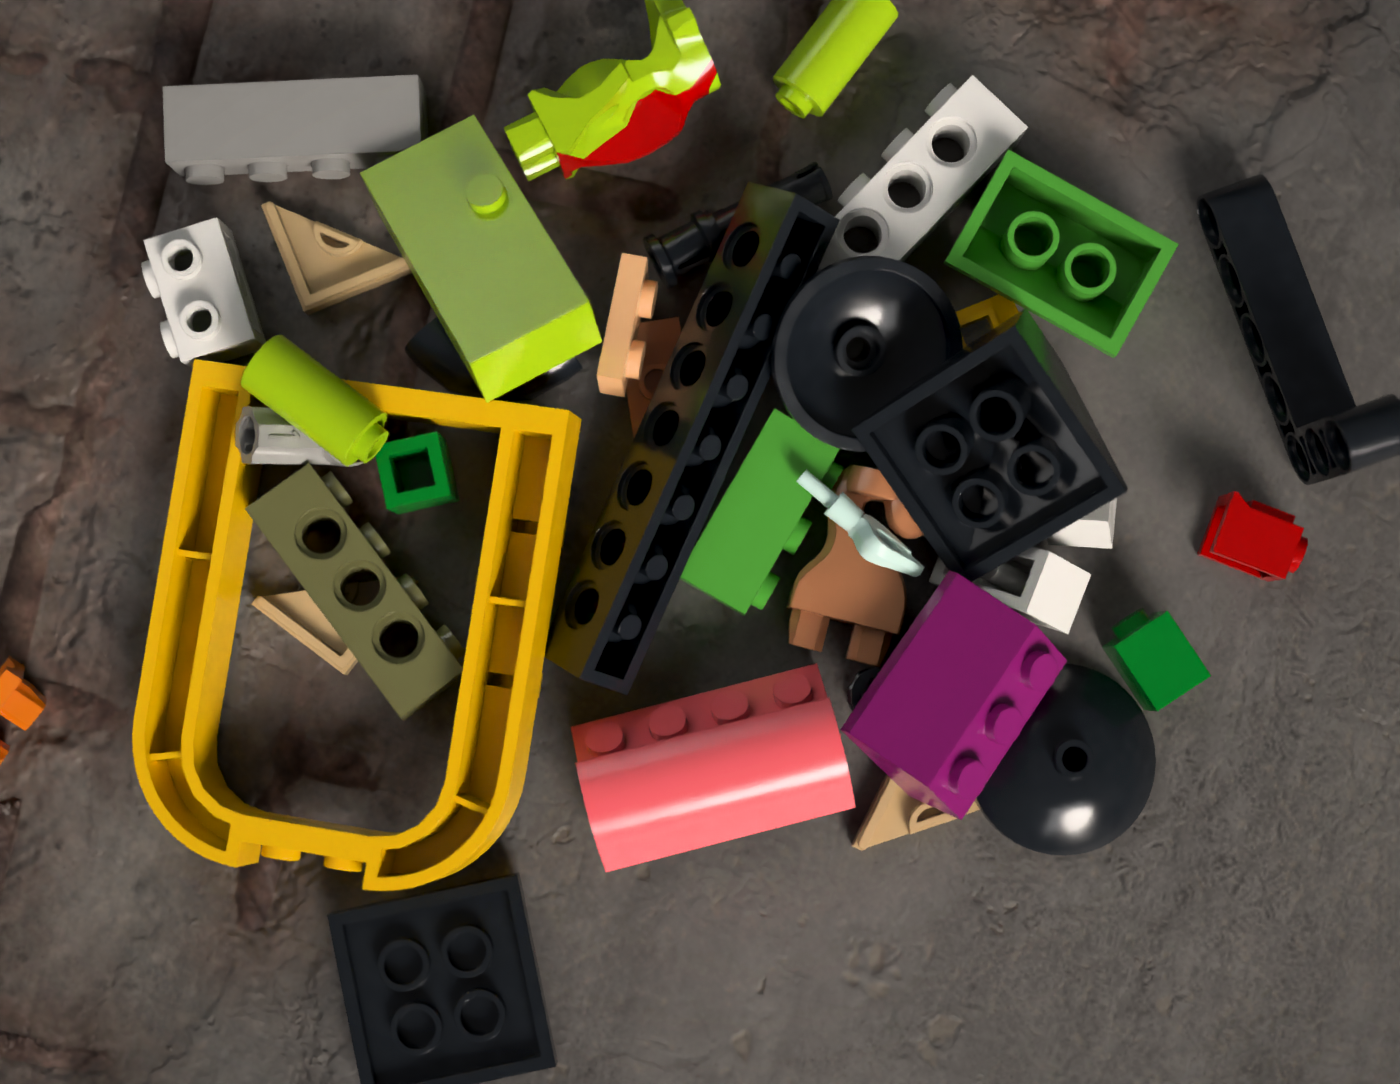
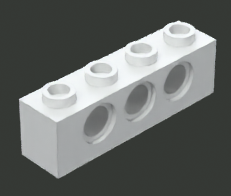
[817,75,1028,272]

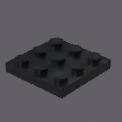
[327,872,558,1084]

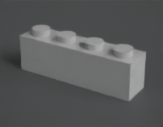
[163,75,428,185]

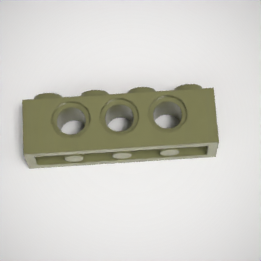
[245,463,466,721]

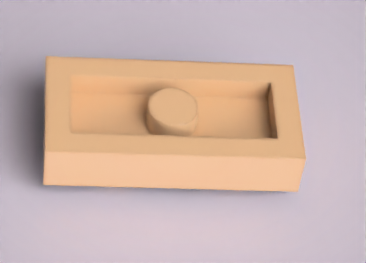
[596,253,658,397]

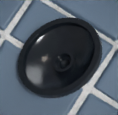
[771,256,963,452]
[975,664,1156,856]

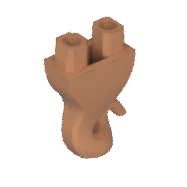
[787,465,924,667]

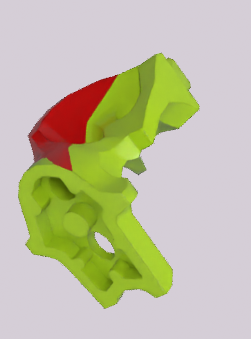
[503,0,721,182]

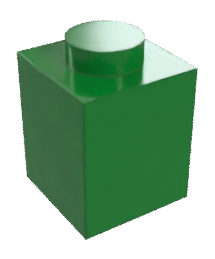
[375,431,460,515]
[1102,608,1211,711]

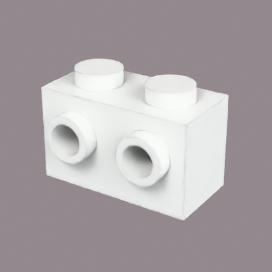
[141,217,266,368]

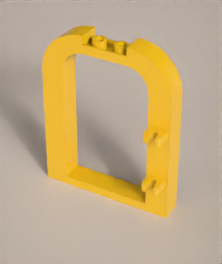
[132,359,582,891]

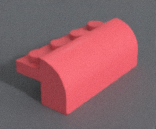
[571,663,856,872]

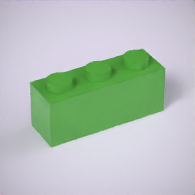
[680,408,844,616]

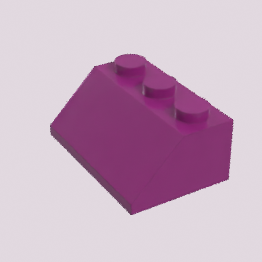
[840,570,1067,820]

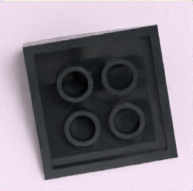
[851,308,1128,582]

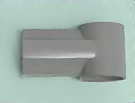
[235,406,363,467]

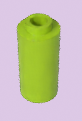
[773,0,898,119]
[241,334,389,466]

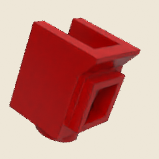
[1197,491,1308,582]

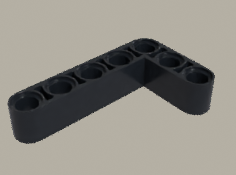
[1197,174,1400,485]

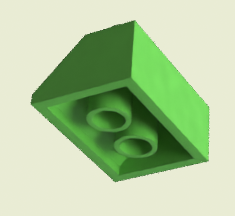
[944,149,1179,358]

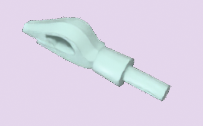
[796,469,924,577]

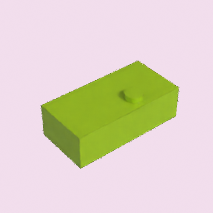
[360,115,602,403]

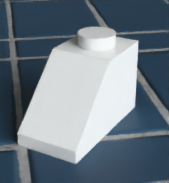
[929,547,1091,634]

